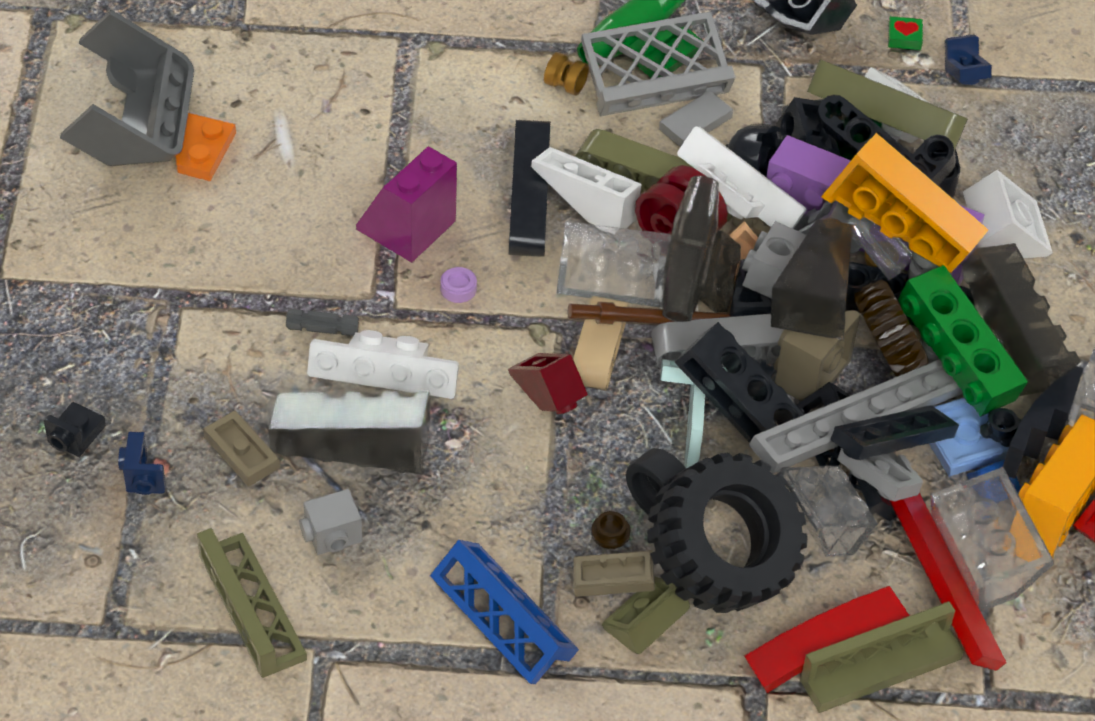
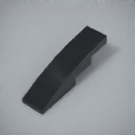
[1000,366,1084,479]

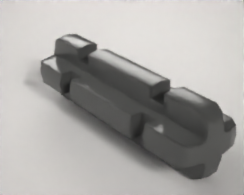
[286,309,359,336]

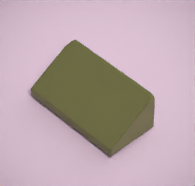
[602,576,690,654]

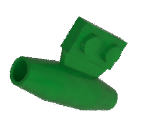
[577,0,704,78]

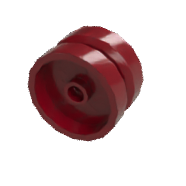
[635,165,728,259]

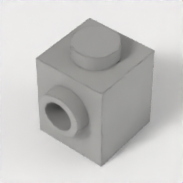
[299,489,362,555]

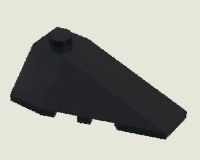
[753,0,857,35]

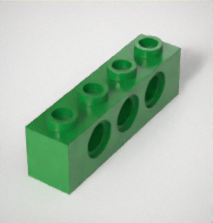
[898,265,1028,417]

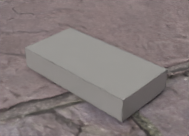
[659,91,733,147]

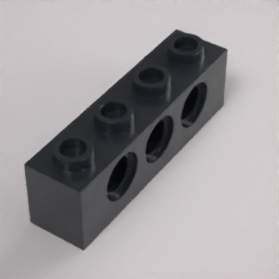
[675,322,805,473]

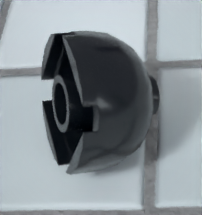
[725,124,784,178]

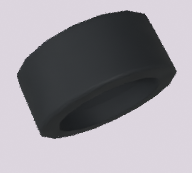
[625,448,686,515]

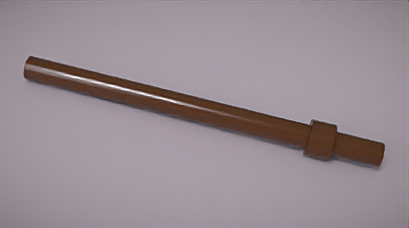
[567,302,730,325]

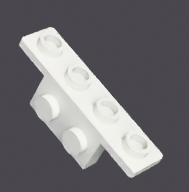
[677,126,806,229]
[307,330,459,399]

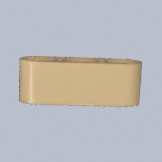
[573,296,629,391]

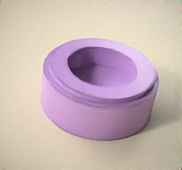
[440,267,477,303]

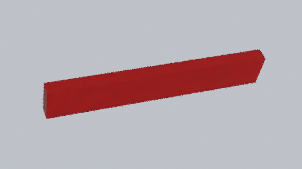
[889,492,1007,671]

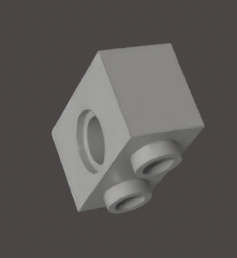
[742,221,815,303]

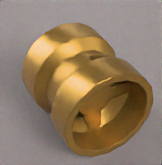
[544,52,589,96]

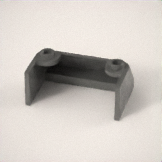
[60,10,194,166]

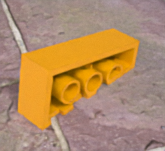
[821,133,988,273]
[1004,414,1095,571]

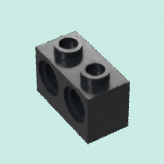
[776,97,840,156]

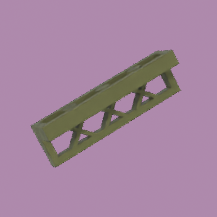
[197,528,307,678]
[800,602,964,713]

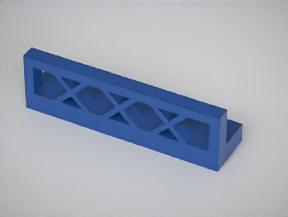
[430,539,579,684]

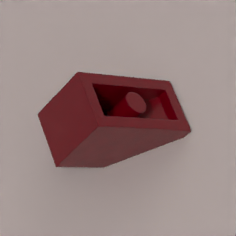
[508,353,588,415]

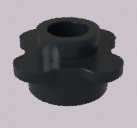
[980,408,1021,447]

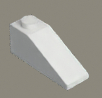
[531,147,642,235]

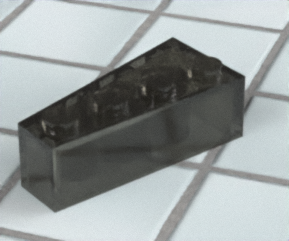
[771,218,853,341]
[961,243,1081,396]
[268,391,430,474]

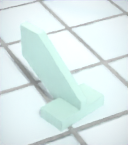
[660,359,727,468]

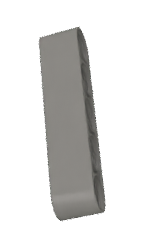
[651,310,824,369]

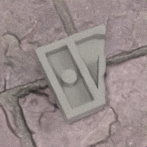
[837,448,923,501]

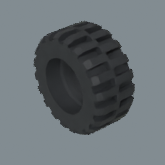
[647,453,808,613]

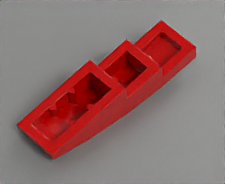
[744,586,910,693]

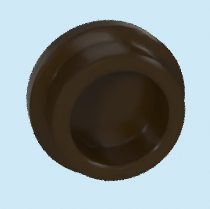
[591,511,631,549]

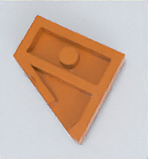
[176,113,236,181]

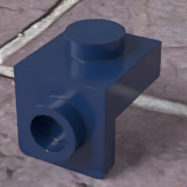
[945,34,992,85]
[118,432,166,495]

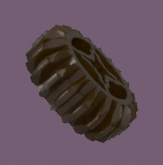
[854,280,928,377]

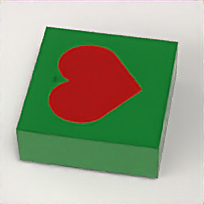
[888,16,923,50]

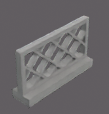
[581,11,735,117]

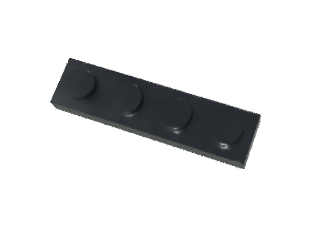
[830,405,959,460]

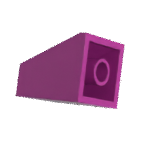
[356,146,457,263]

